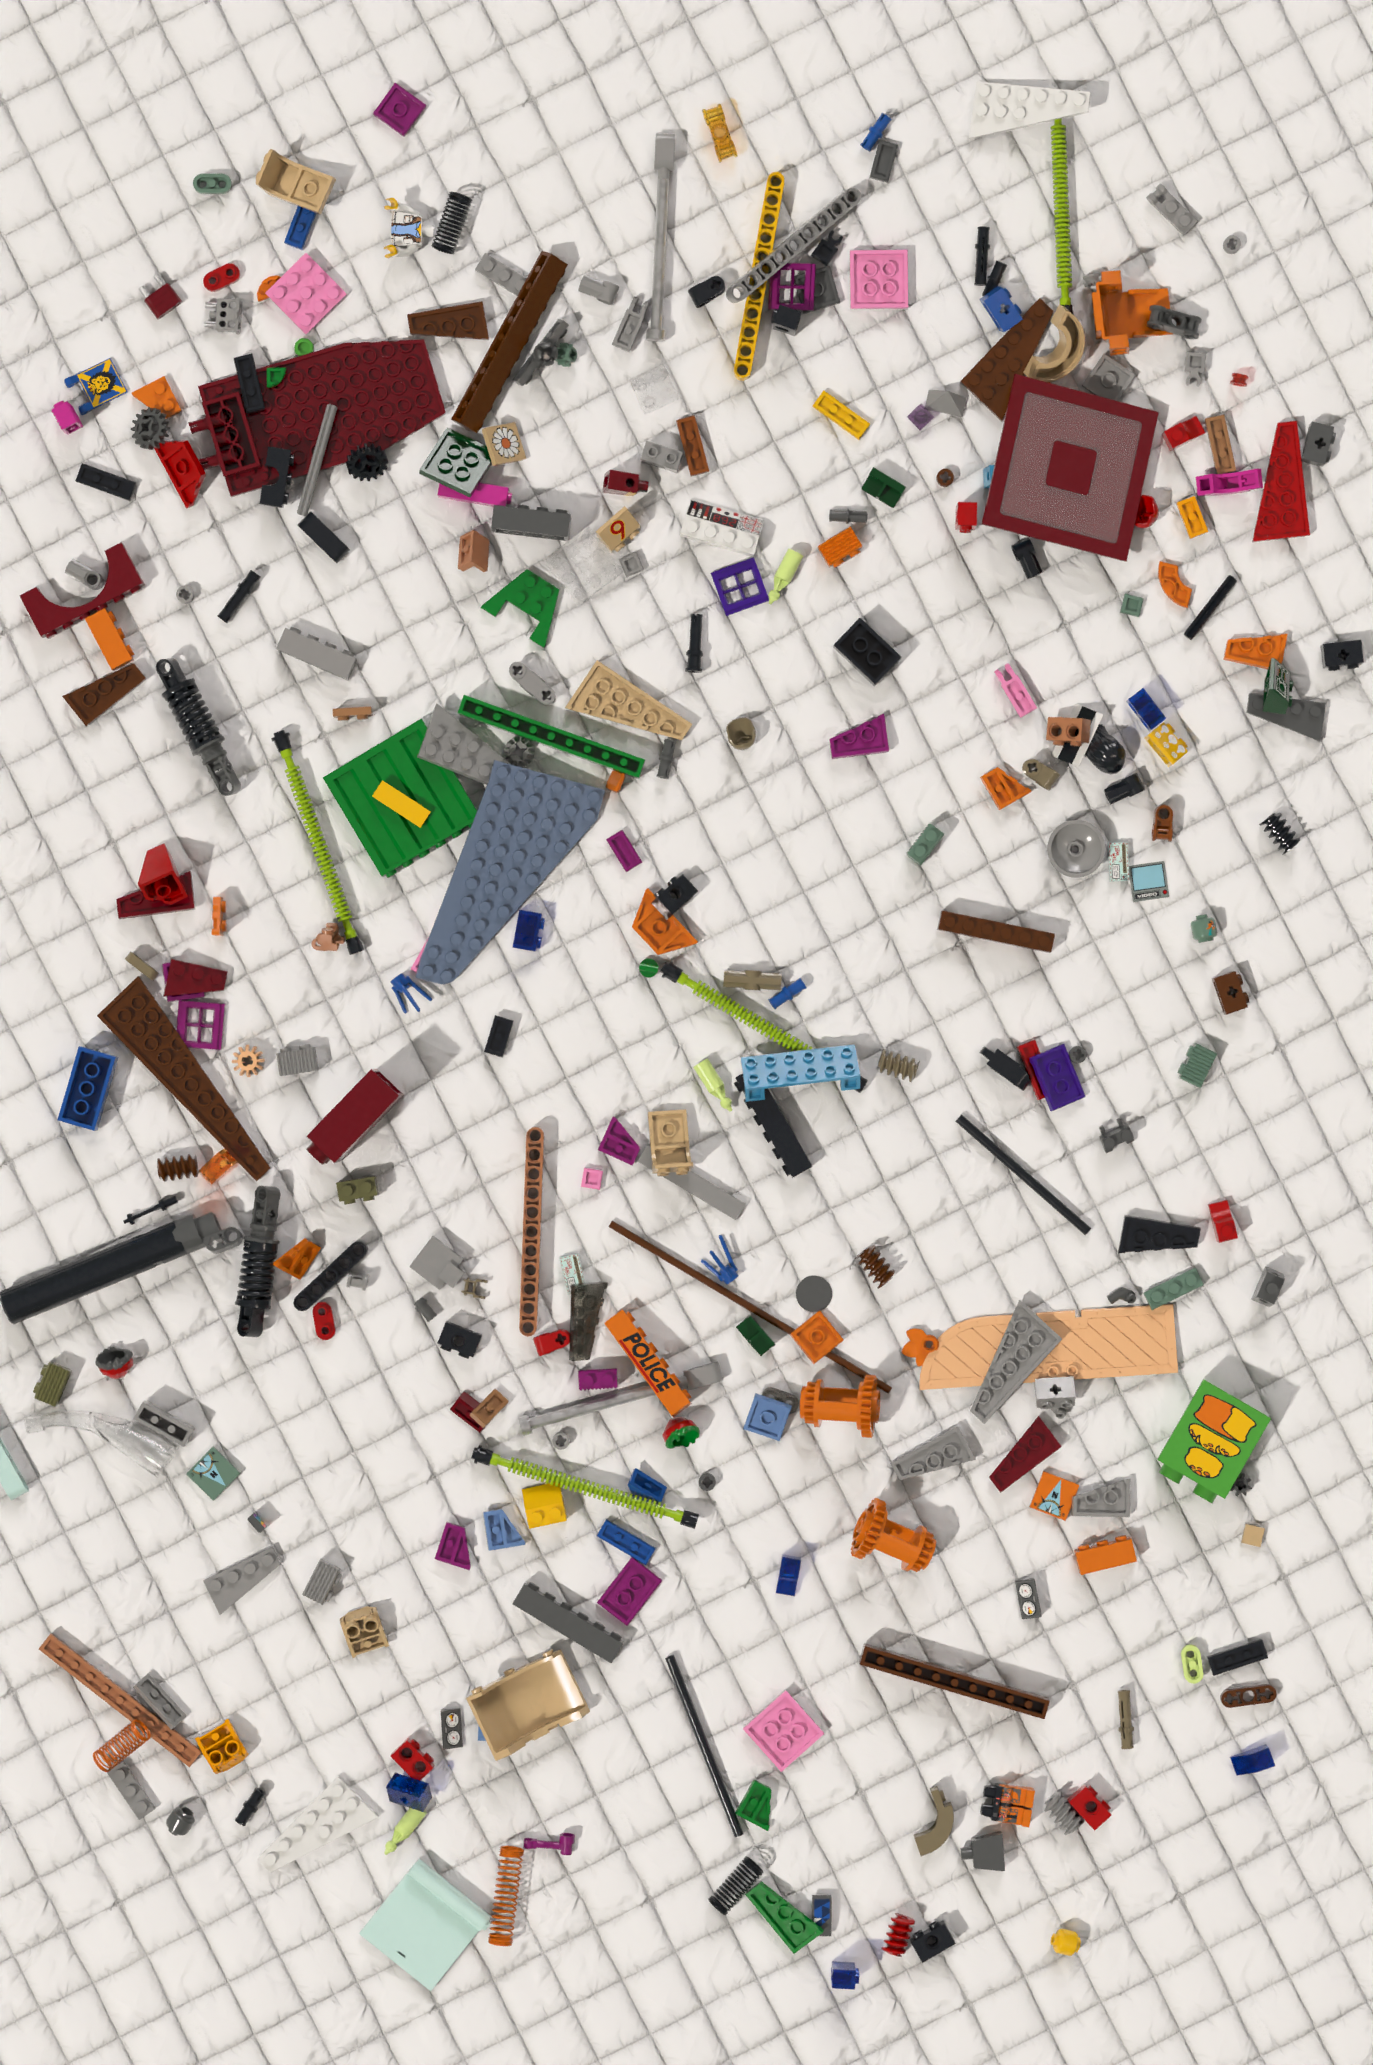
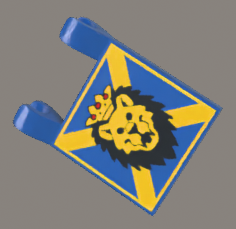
[64,358,128,415]

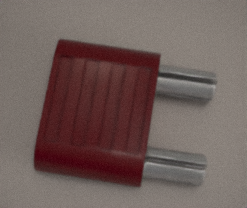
[139,274,182,319]

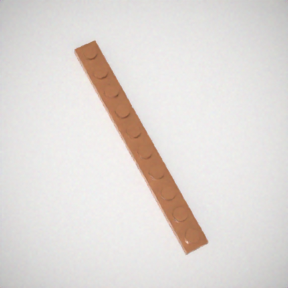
[39,1633,201,1768]

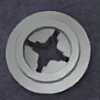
[504,737,535,767]

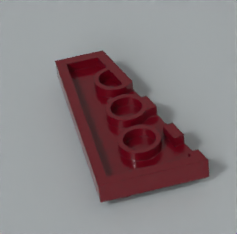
[116,871,195,919]
[989,1416,1062,1493]

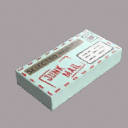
[1108,842,1129,882]
[559,1253,587,1295]

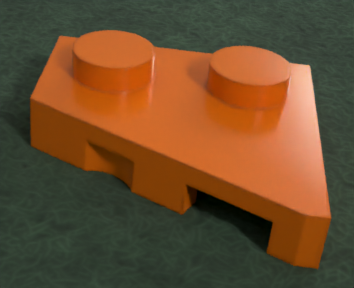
[980,767,1032,810]
[212,897,227,936]

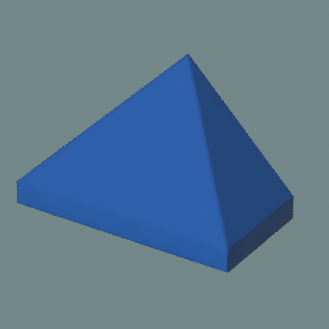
[628,1468,667,1504]

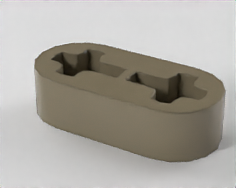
[125,951,159,981]

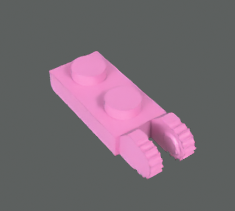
[994,663,1037,718]

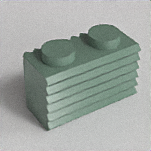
[906,824,944,866]
[1177,1043,1217,1088]

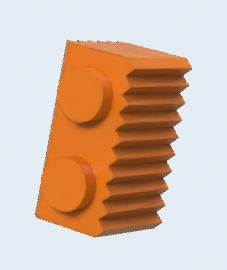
[817,526,862,568]

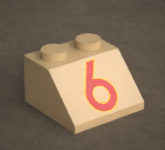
[596,506,641,553]

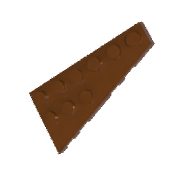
[960,298,1053,422]

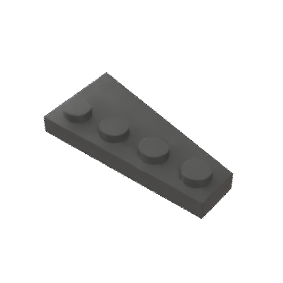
[1246,693,1326,742]

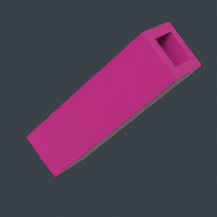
[437,483,512,507]

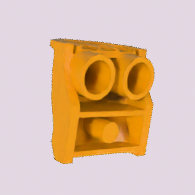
[195,1719,249,1774]

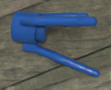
[390,973,432,1014]
[701,1235,739,1285]

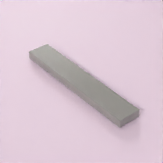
[638,1145,745,1220]

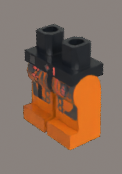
[980,1783,1035,1827]

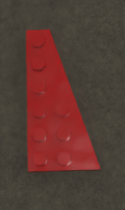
[1252,421,1310,542]

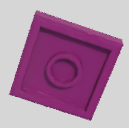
[373,83,426,137]

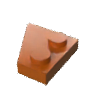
[132,376,182,419]
[273,1238,321,1280]

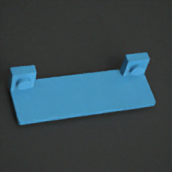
[741,1044,860,1102]

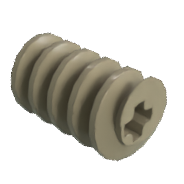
[877,1049,920,1082]

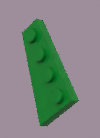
[745,1881,824,1954]

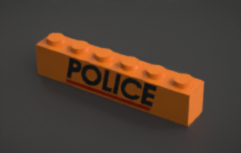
[604,1309,692,1417]

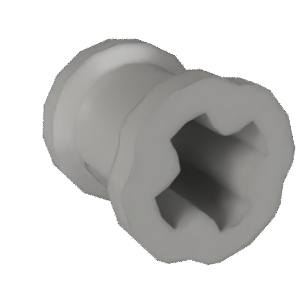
[346,1270,369,1291]

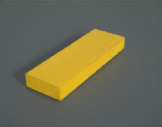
[812,390,870,440]
[372,780,431,828]

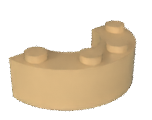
[1023,304,1085,382]

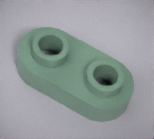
[193,174,232,194]

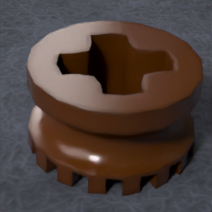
[936,469,954,487]

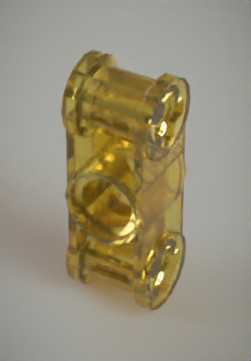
[702,104,738,163]

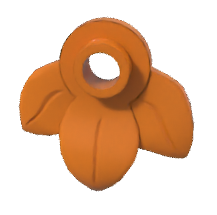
[901,1329,939,1366]

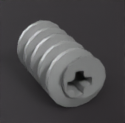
[1044,1791,1085,1835]

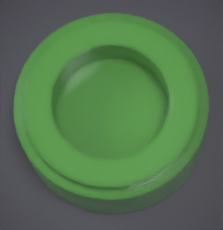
[294,338,314,356]

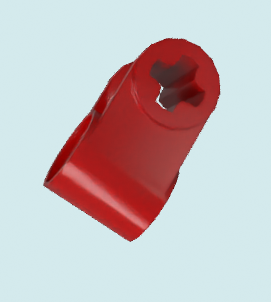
[533,1329,571,1356]

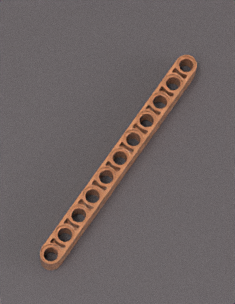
[519,1127,544,1337]

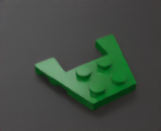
[481,569,560,648]

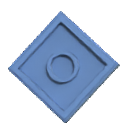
[743,1393,792,1441]

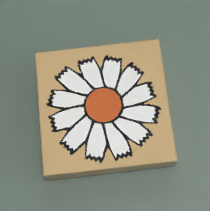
[482,422,526,466]

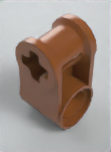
[1152,805,1173,842]

